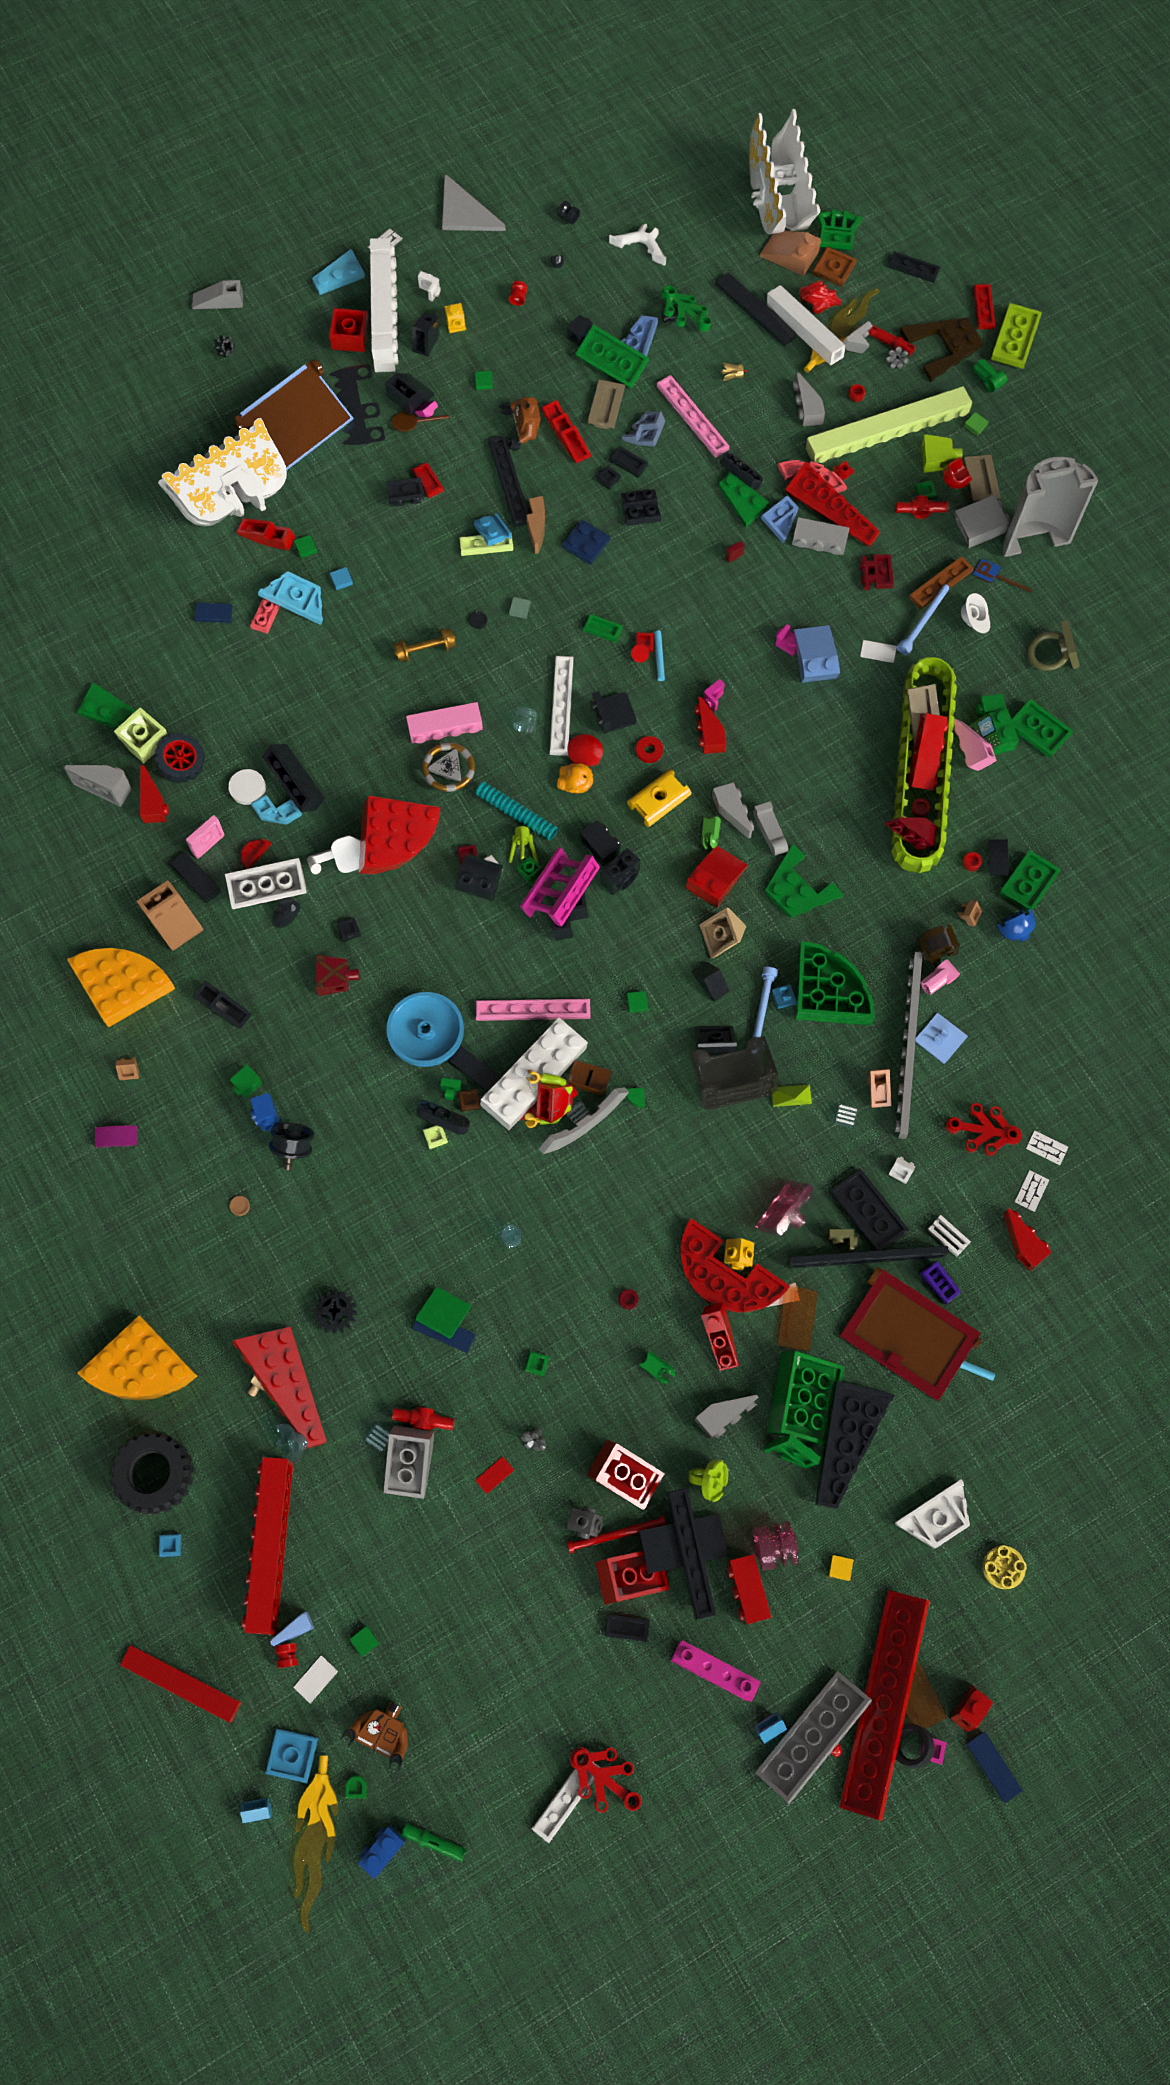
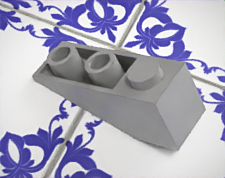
[192,280,243,309]
[793,373,825,426]
[712,782,754,839]
[695,1395,758,1439]

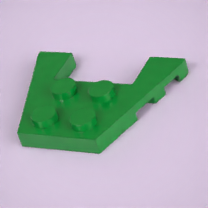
[765,844,843,918]

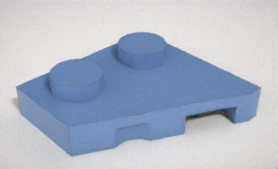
[761,496,799,543]

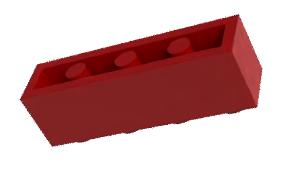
[907,713,948,790]

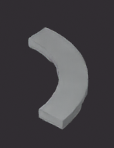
[539,1088,629,1154]

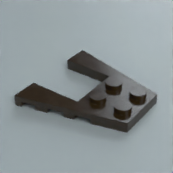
[900,317,984,382]

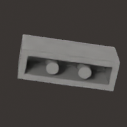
[792,517,849,555]

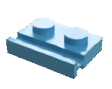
[474,513,512,546]

